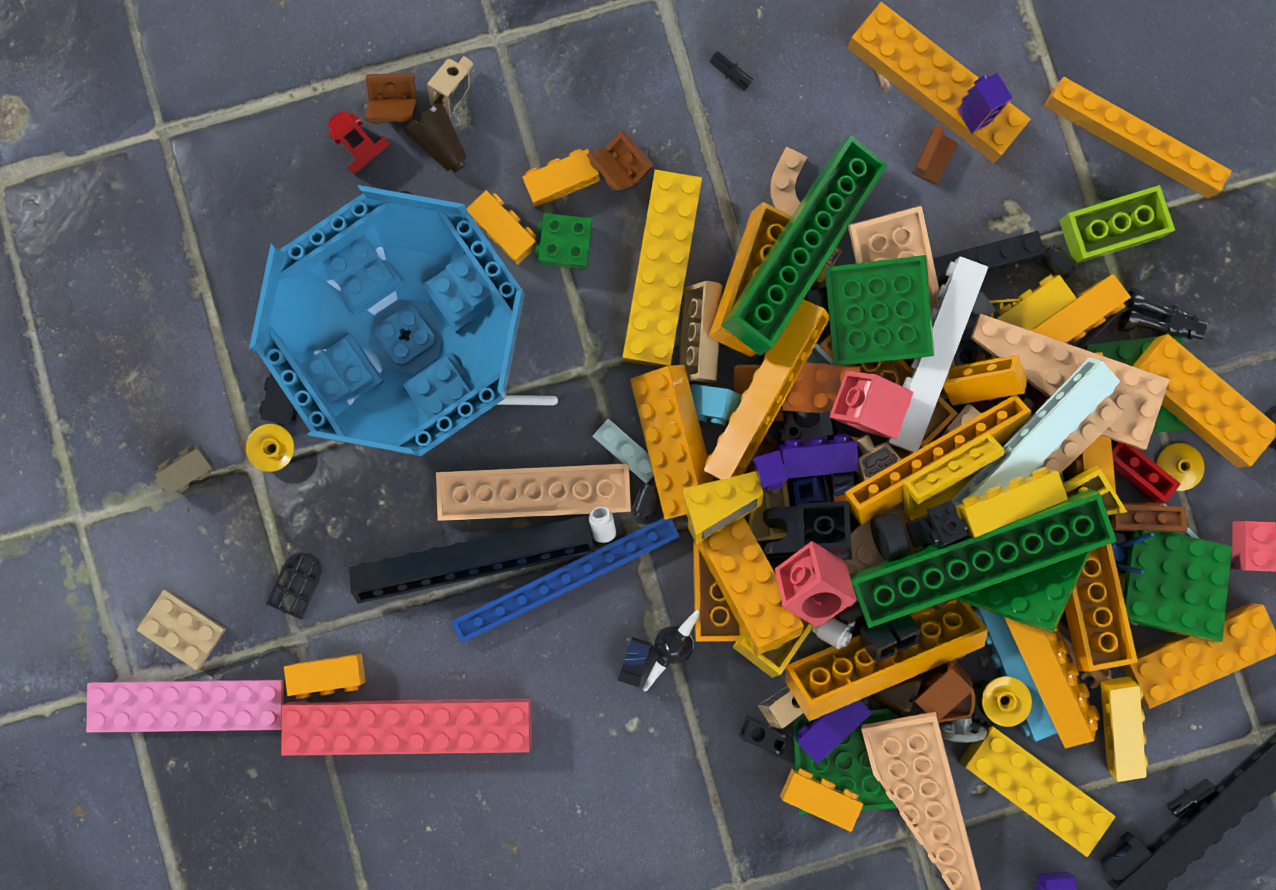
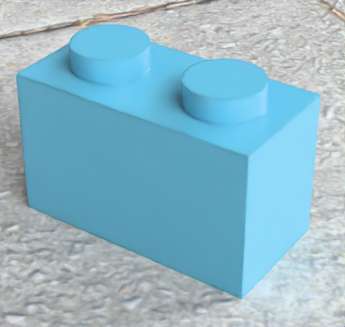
[690,384,742,426]

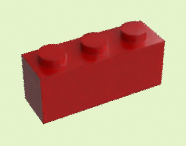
[1111,440,1181,503]

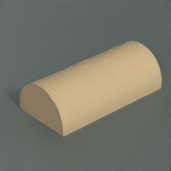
[678,281,723,384]

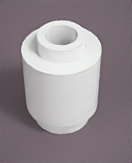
[589,506,616,543]
[812,618,852,649]

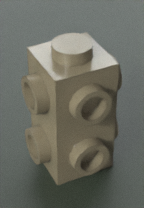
[155,445,213,495]

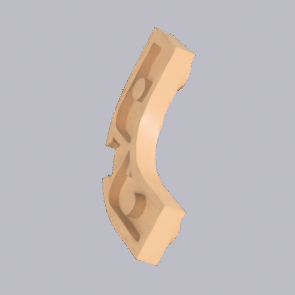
[770,147,807,216]

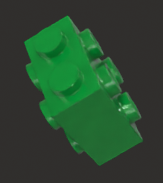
[535,213,593,270]

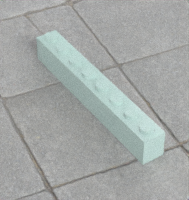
[951,358,1121,509]

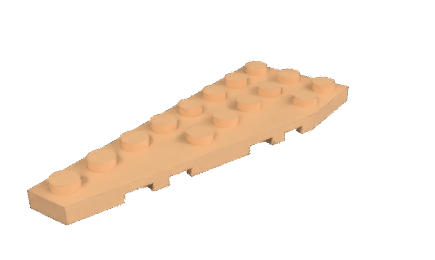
[848,206,955,399]
[971,314,1170,450]
[861,712,982,890]

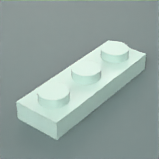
[592,419,654,484]

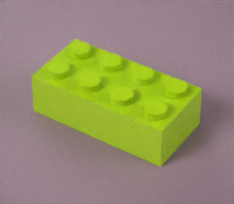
[1059,185,1175,264]

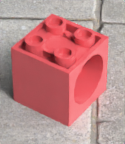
[830,371,914,439]
[775,541,856,627]

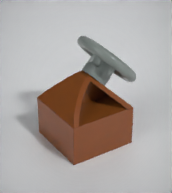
[915,659,987,742]

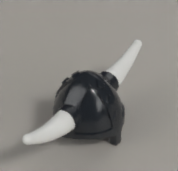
[643,610,700,691]

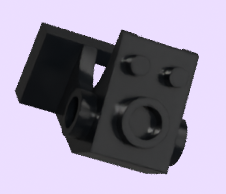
[779,411,838,444]
[905,500,968,549]

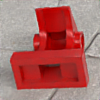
[327,110,390,174]

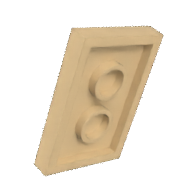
[137,589,226,670]

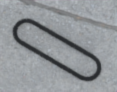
[1076,301,1129,349]

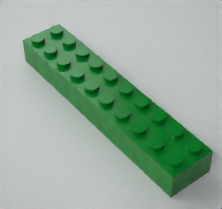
[721,135,887,355]
[849,489,1117,628]

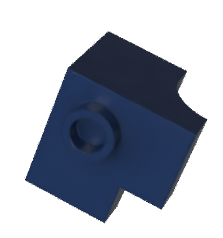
[788,475,828,506]

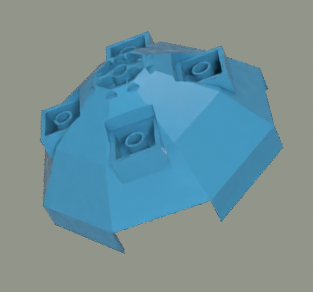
[249,185,525,456]

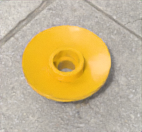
[246,424,295,472]
[1156,443,1205,491]
[982,676,1032,727]

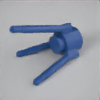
[1111,532,1154,574]

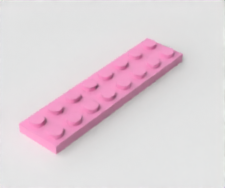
[86,680,284,732]

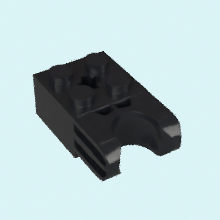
[763,501,853,563]

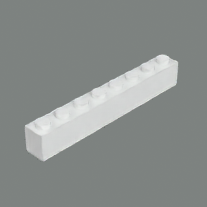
[886,257,988,453]

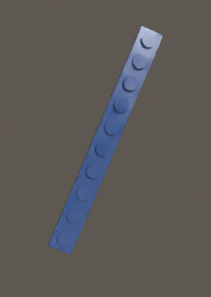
[451,518,680,643]

